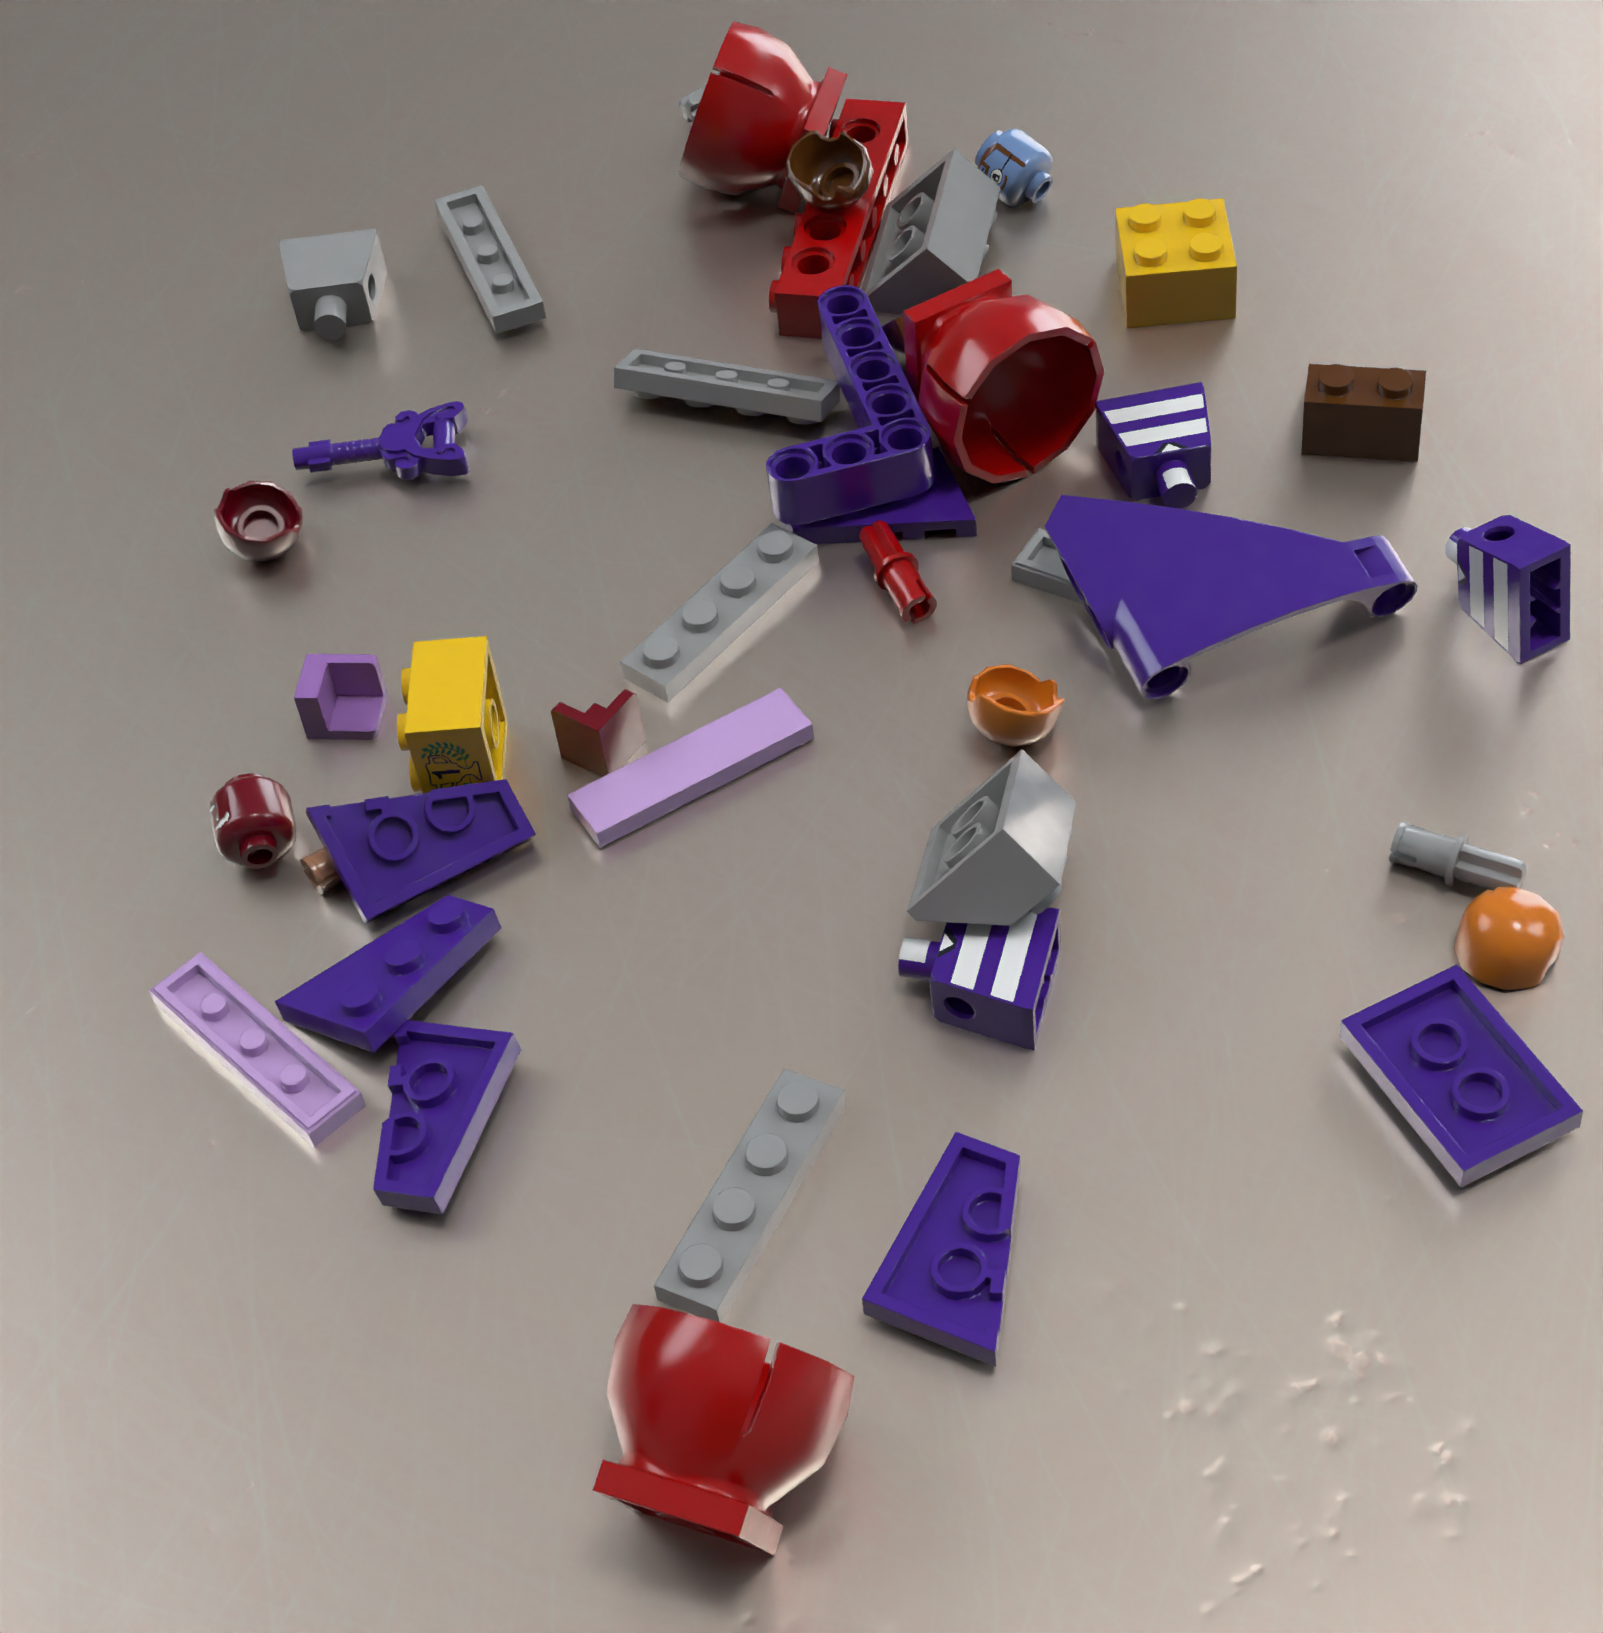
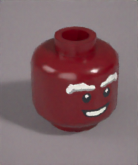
[210,773,296,869]

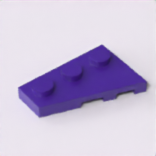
[785,447,977,544]
[274,895,502,1053]
[373,1020,522,1214]
[862,1132,1021,1367]

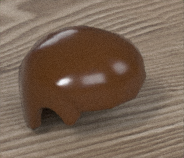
[785,130,873,210]

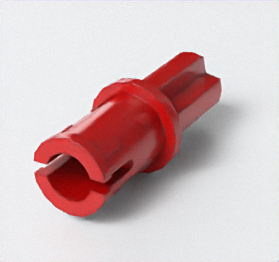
[859,520,937,624]

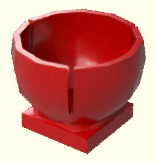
[678,22,848,213]
[903,269,1104,484]
[593,1304,855,1556]

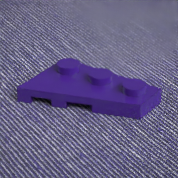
[305,779,536,924]

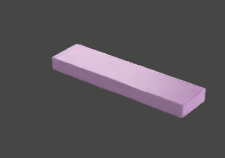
[567,687,814,848]
[149,952,366,1147]

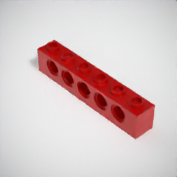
[768,99,909,339]

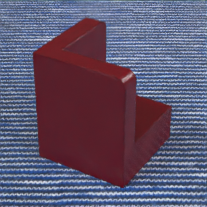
[551,689,646,777]

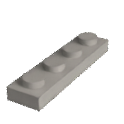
[434,185,546,334]
[614,348,840,425]
[620,523,819,703]
[654,1068,847,1323]

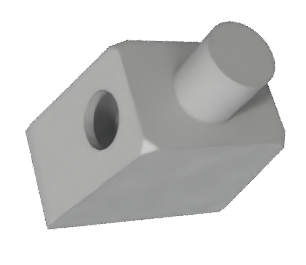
[279,228,387,340]

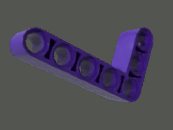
[766,285,935,525]

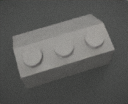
[861,148,1001,313]
[907,749,1076,926]

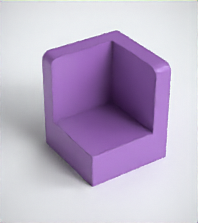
[294,654,389,740]

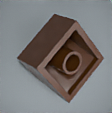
[1301,364,1426,462]

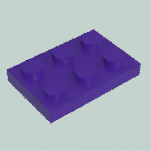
[1339,964,1583,1187]

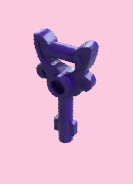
[292,401,470,480]

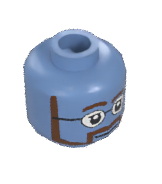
[975,129,1053,208]

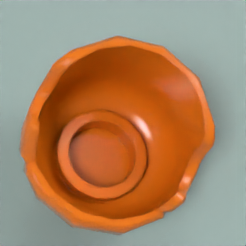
[966,664,1065,747]
[1454,887,1565,990]

